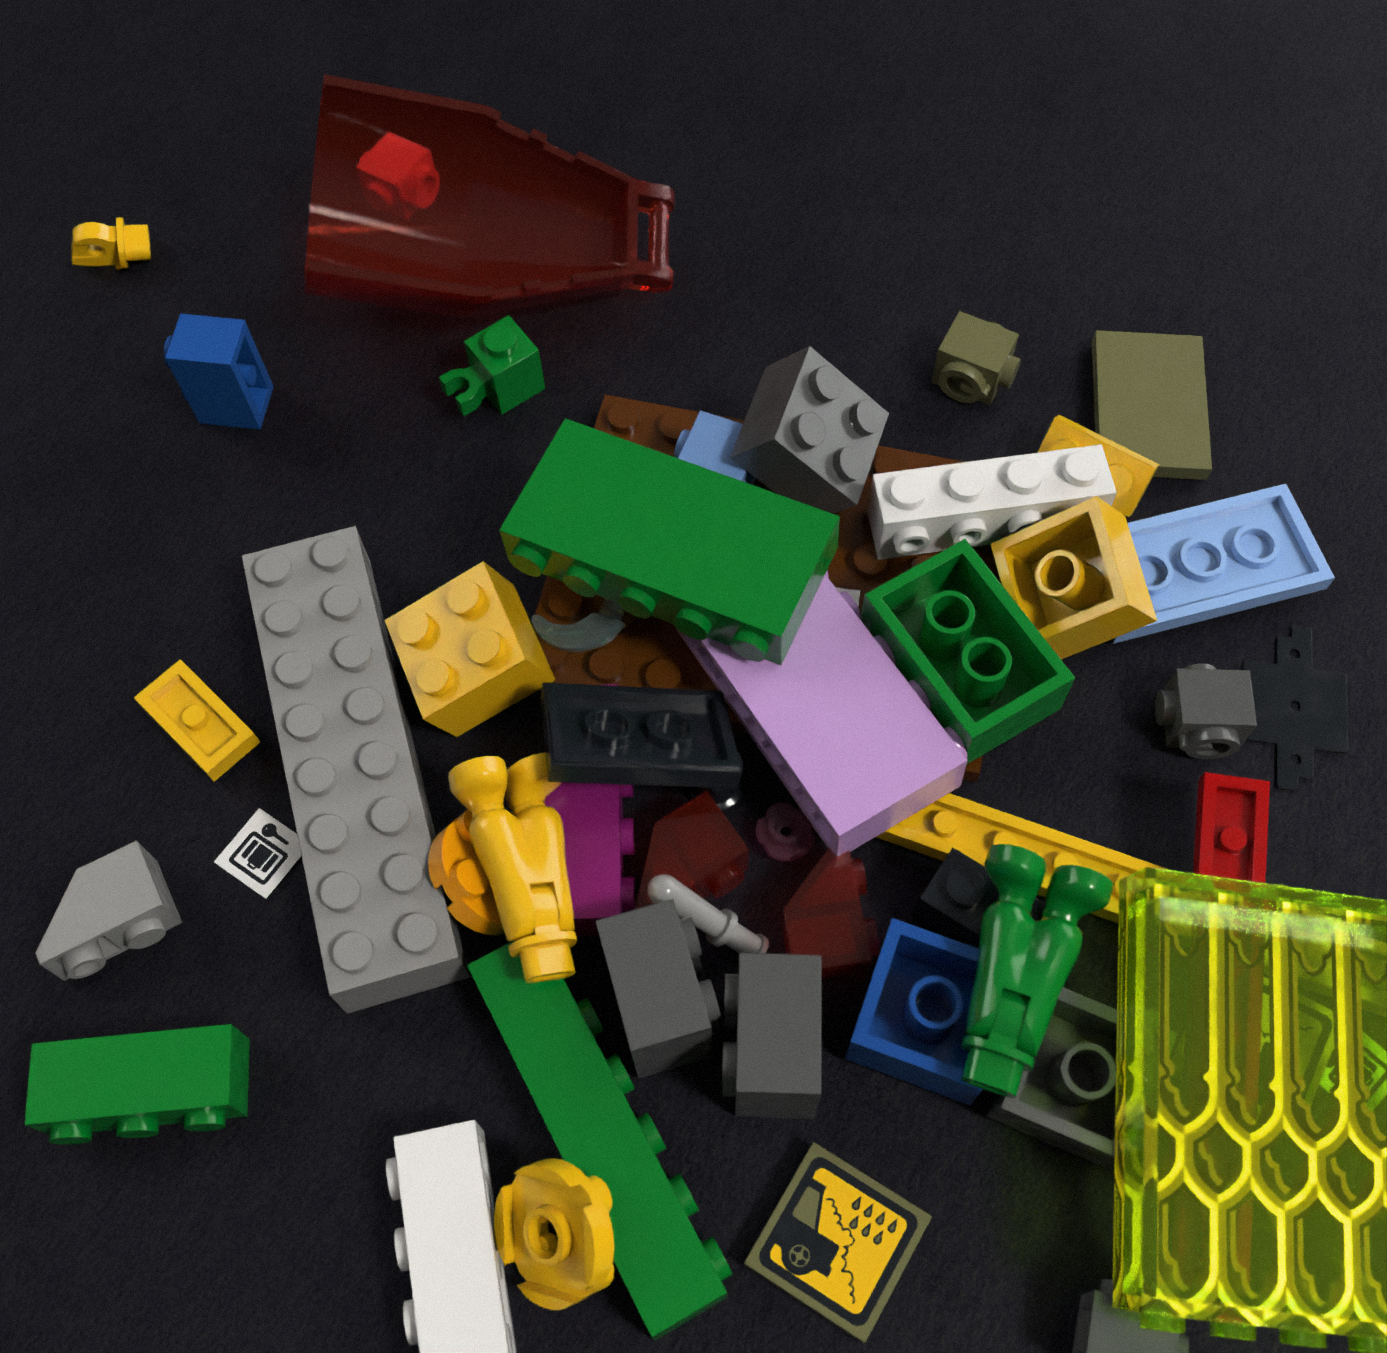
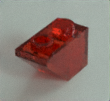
[635,791,749,919]
[781,847,880,984]

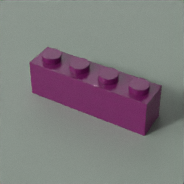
[544,684,636,937]

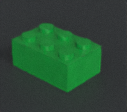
[861,539,1075,764]

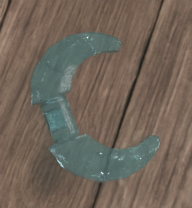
[531,599,625,652]

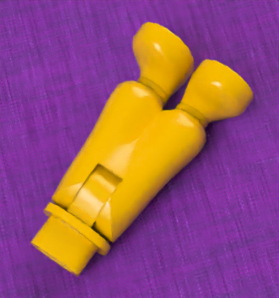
[448,753,577,983]

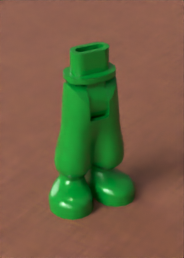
[961,844,1114,1098]

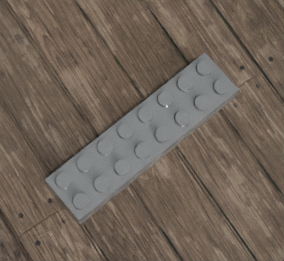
[242,526,470,1014]

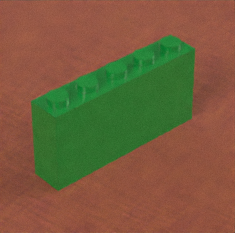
[499,418,840,665]

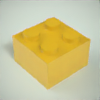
[991,496,1157,659]
[384,561,555,737]

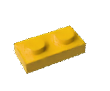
[1037,415,1160,517]
[134,659,260,782]

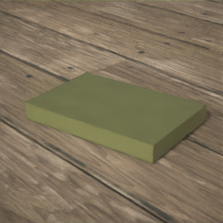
[1092,330,1212,480]

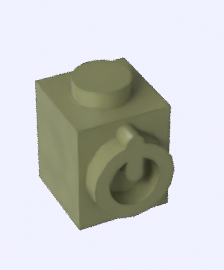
[932,311,1021,405]

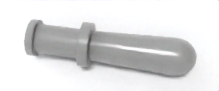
[648,874,769,954]

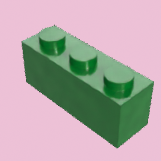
[24,1024,250,1145]

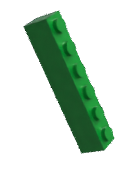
[467,941,733,1341]

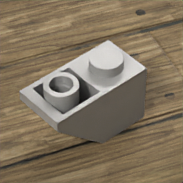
[36,840,182,981]

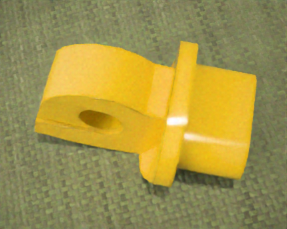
[71,217,151,270]

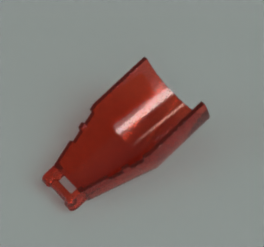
[303,74,675,318]

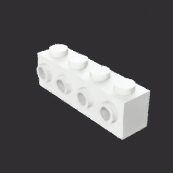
[867,444,1117,560]

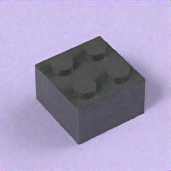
[730,346,889,514]
[596,899,721,1079]
[722,953,821,1119]
[986,987,1175,1171]

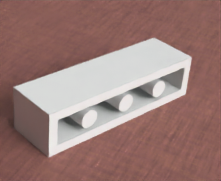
[386,1120,517,1353]

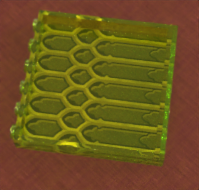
[1112,867,1387,1353]

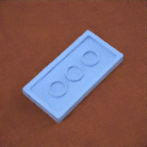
[1111,484,1335,644]

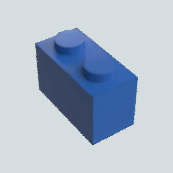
[164,313,274,430]

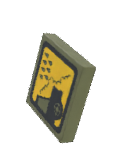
[744,1142,932,1344]

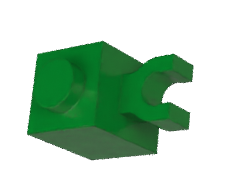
[439,315,545,417]

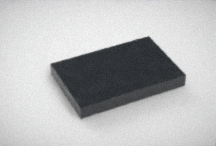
[540,683,742,788]

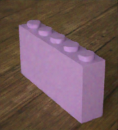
[675,570,968,860]

